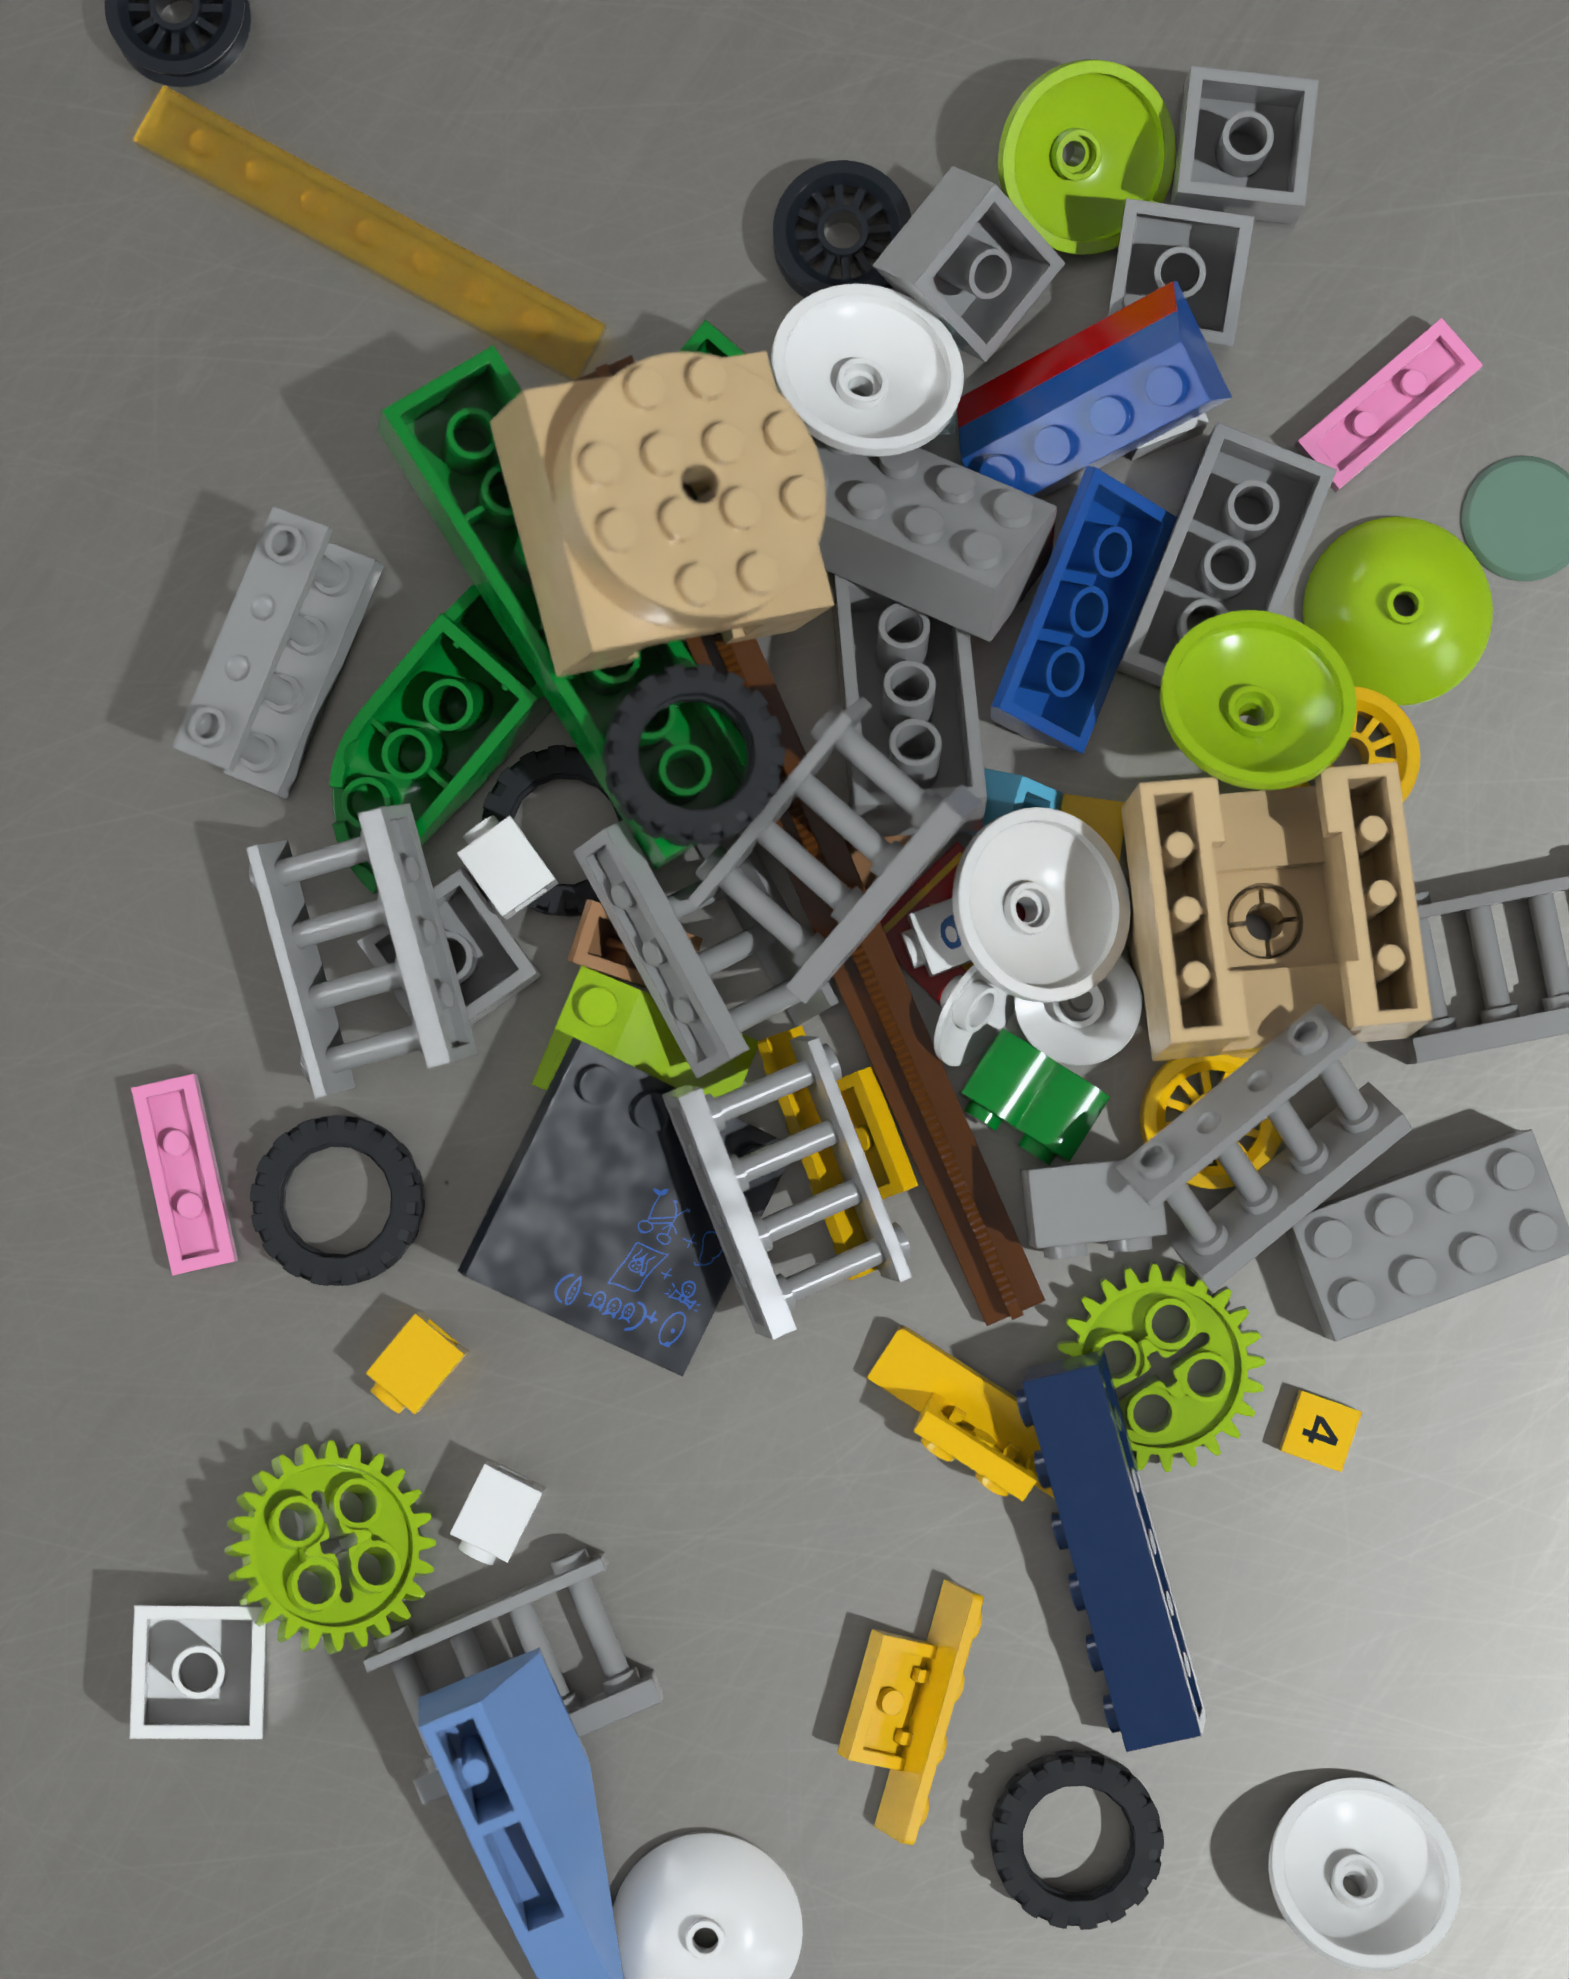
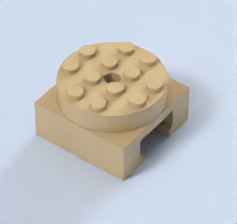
[490,351,835,677]
[1121,762,1433,1061]

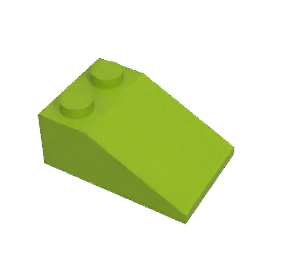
[531,965,758,1098]

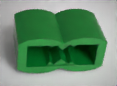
[958,1028,1110,1166]

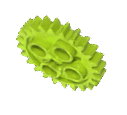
[1057,1262,1266,1472]
[224,1440,436,1654]

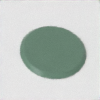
[1461,456,1569,582]

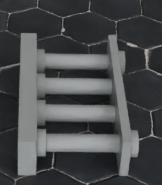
[172,506,384,799]
[688,697,982,1004]
[246,803,478,1099]
[573,820,839,1079]
[1402,876,1569,1065]
[1116,1003,1412,1292]
[662,1035,912,1340]
[363,1548,664,1805]

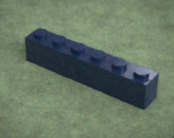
[1016,1350,1207,1752]

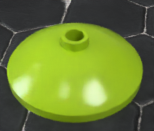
[998,59,1176,254]
[1302,516,1493,707]
[1160,610,1357,790]

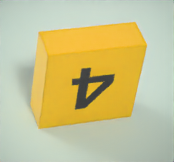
[1278,1389,1362,1473]

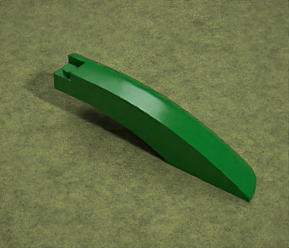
[329,320,747,894]

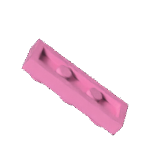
[1295,318,1483,493]
[131,1074,238,1276]

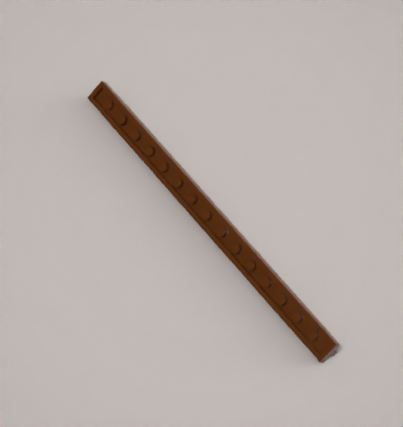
[572,355,1046,1326]

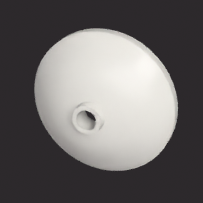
[770,284,964,456]
[952,807,1130,1003]
[1269,1778,1461,1972]
[613,1831,803,1979]

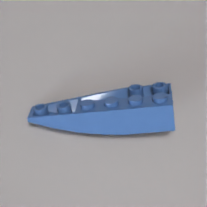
[418,1647,624,1979]

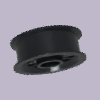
[105,0,251,88]
[773,160,912,298]

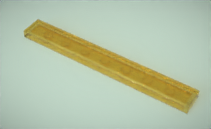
[133,85,607,381]

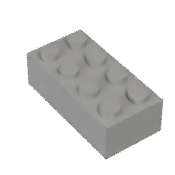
[1117,422,1337,687]
[811,435,1057,642]
[832,574,987,837]
[1286,1129,1569,1342]

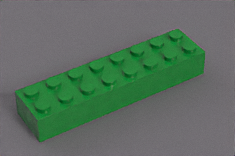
[377,345,747,870]

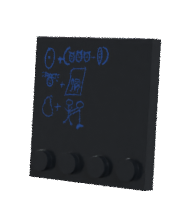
[457,1037,786,1377]

